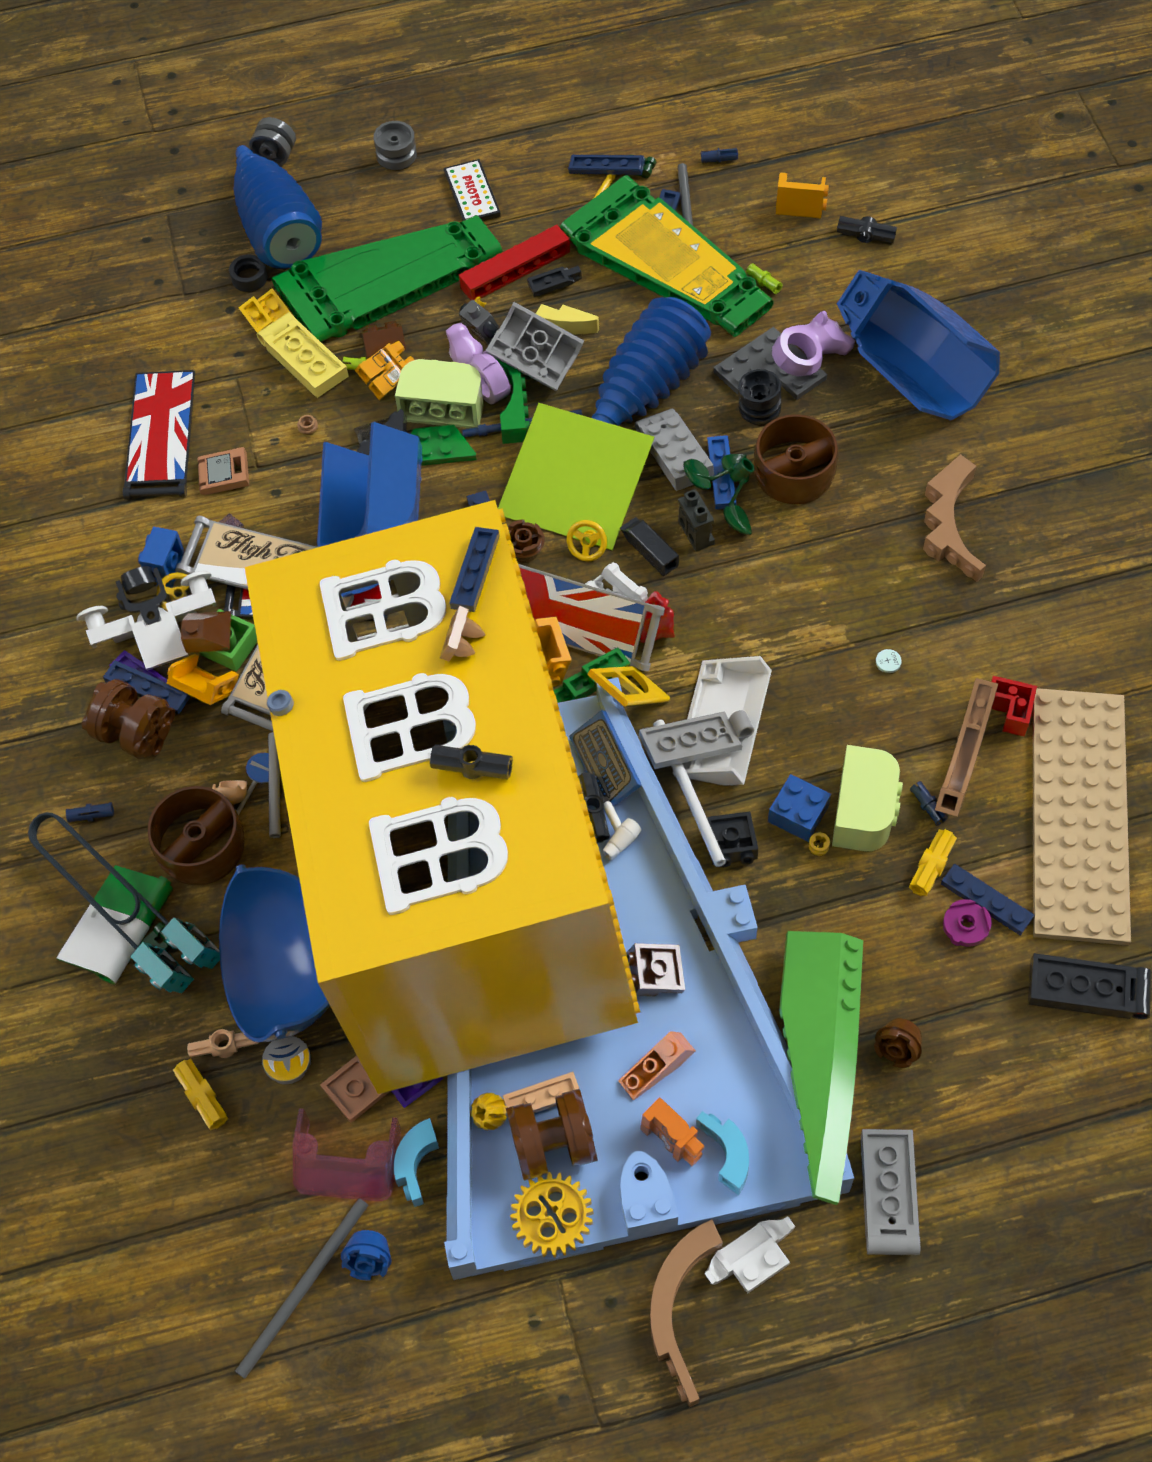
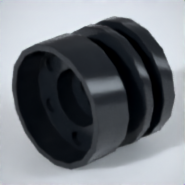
[738,369,782,425]

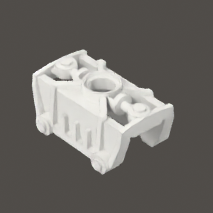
[586,562,648,602]

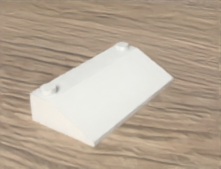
[673,656,772,785]

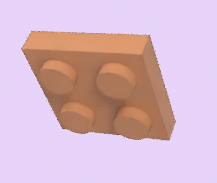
[320,1055,389,1123]

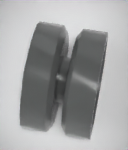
[249,117,296,166]
[374,121,417,170]

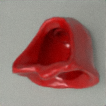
[639,591,675,643]

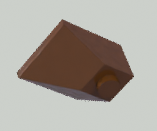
[181,611,232,653]

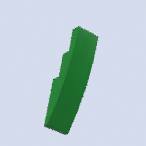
[554,647,630,703]

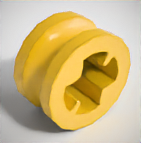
[809,832,830,856]

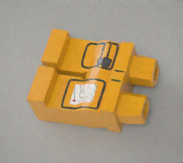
[355,341,414,401]

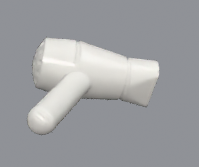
[603,801,641,861]

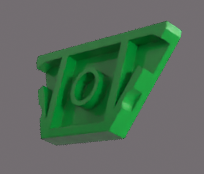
[411,425,477,466]

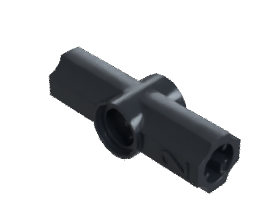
[837,216,897,243]
[430,745,513,780]
[578,772,610,843]

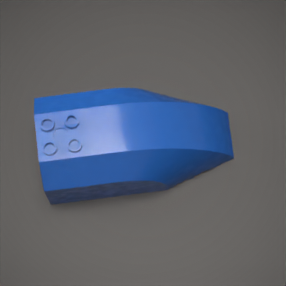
[837,270,1000,420]
[317,422,422,598]

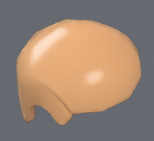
[212,780,247,805]

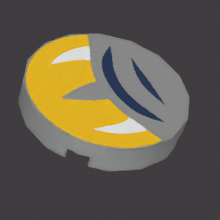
[262,1036,311,1084]

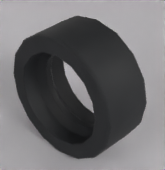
[229,254,268,292]

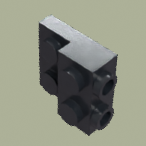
[706,811,758,868]

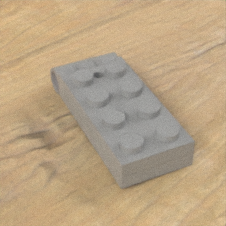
[635,408,714,491]
[861,1129,920,1255]

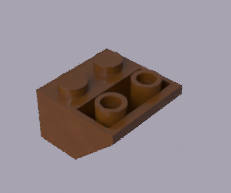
[362,321,406,357]

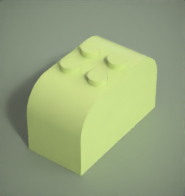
[395,359,484,428]
[832,745,903,851]

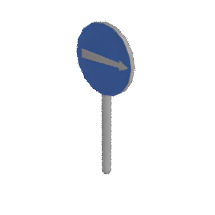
[236,753,269,815]

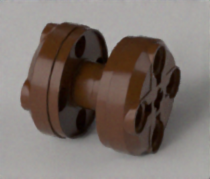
[82,679,175,759]
[506,1089,598,1181]

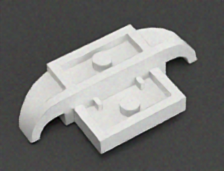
[705,1216,795,1294]

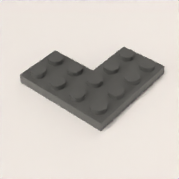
[713,327,827,400]

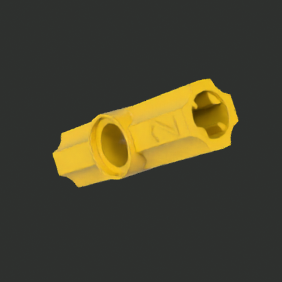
[909,829,957,896]
[173,1059,228,1131]

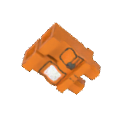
[640,1097,705,1166]

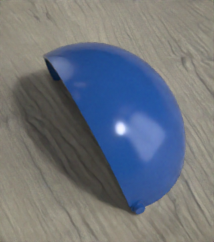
[219,865,330,1042]

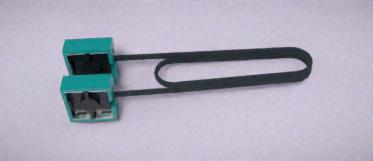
[28,812,220,993]

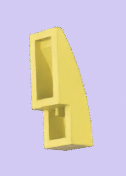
[536,304,599,335]

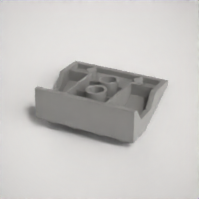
[485,302,584,391]

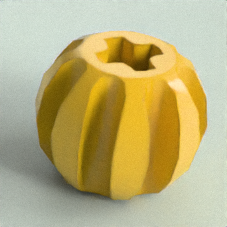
[470,1093,507,1131]

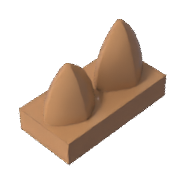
[440,606,485,662]

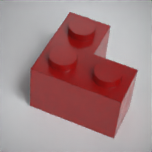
[991,676,1037,737]

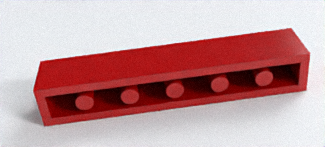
[459,225,570,300]

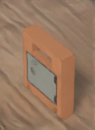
[198,447,249,495]

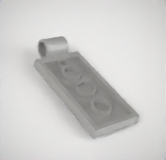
[639,710,754,769]

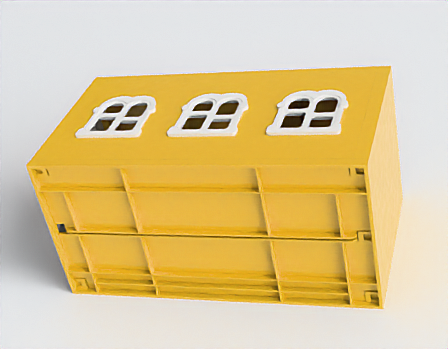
[244,500,641,1094]

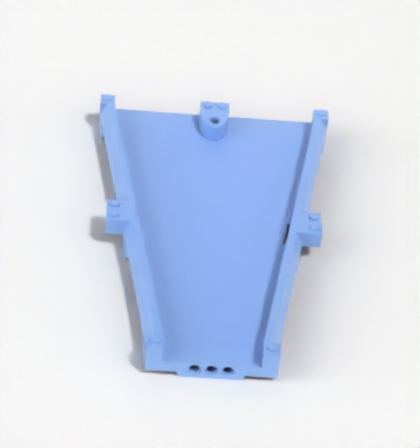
[443,678,854,1280]

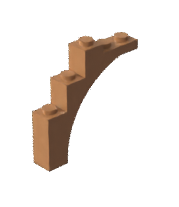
[923,454,986,582]

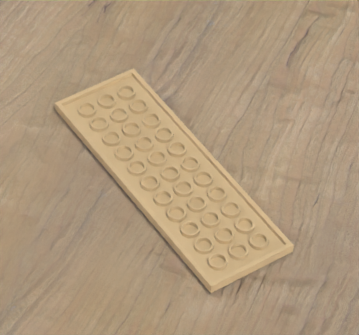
[1033,688,1131,945]

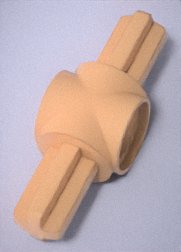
[187,1029,259,1058]

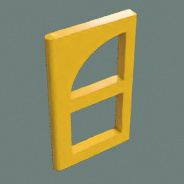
[587,666,670,706]

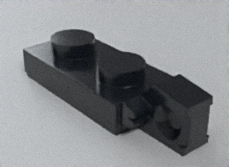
[527,266,582,297]

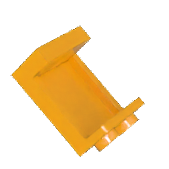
[776,173,829,218]
[535,617,571,687]
[167,654,239,705]

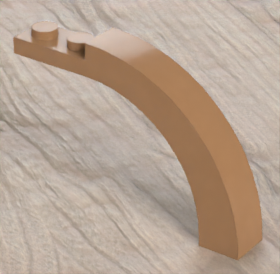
[935,678,998,817]
[650,1219,723,1407]

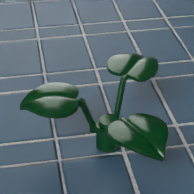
[683,454,754,535]

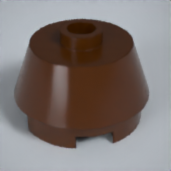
[508,519,545,562]
[874,1018,922,1068]

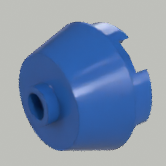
[341,1230,392,1280]

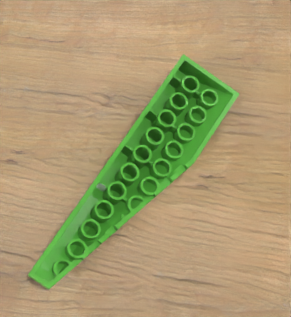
[779,931,863,1205]

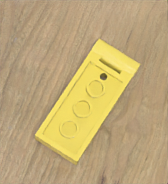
[257,312,349,398]

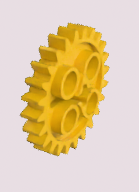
[510,1172,594,1258]

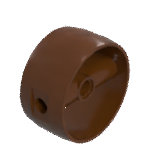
[753,414,838,504]
[148,786,245,885]

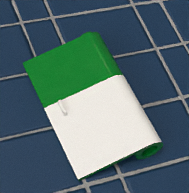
[57,865,173,985]

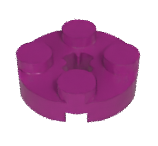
[943,899,992,947]

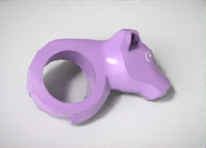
[772,311,855,376]
[446,323,511,404]

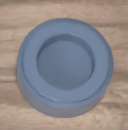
[267,690,294,716]

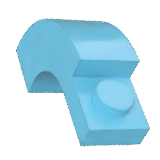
[696,1111,749,1195]
[394,1118,439,1207]

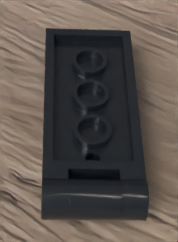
[1028,953,1152,1020]

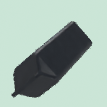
[619,517,679,576]

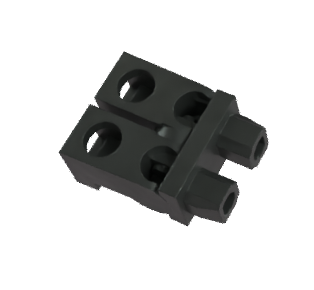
[678,489,715,552]

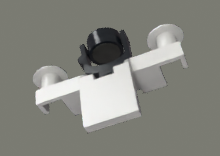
[77,566,217,670]

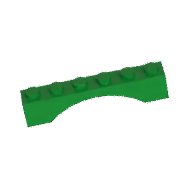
[495,358,530,444]

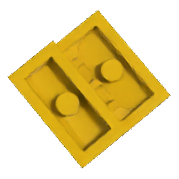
[239,288,293,333]

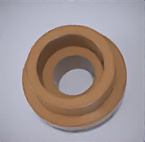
[297,415,318,434]

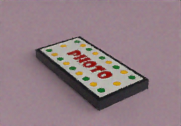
[443,159,501,221]

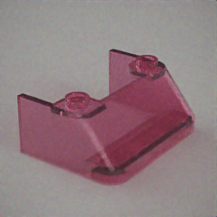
[292,1109,401,1201]

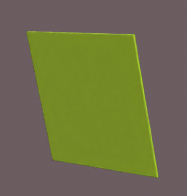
[498,403,655,551]

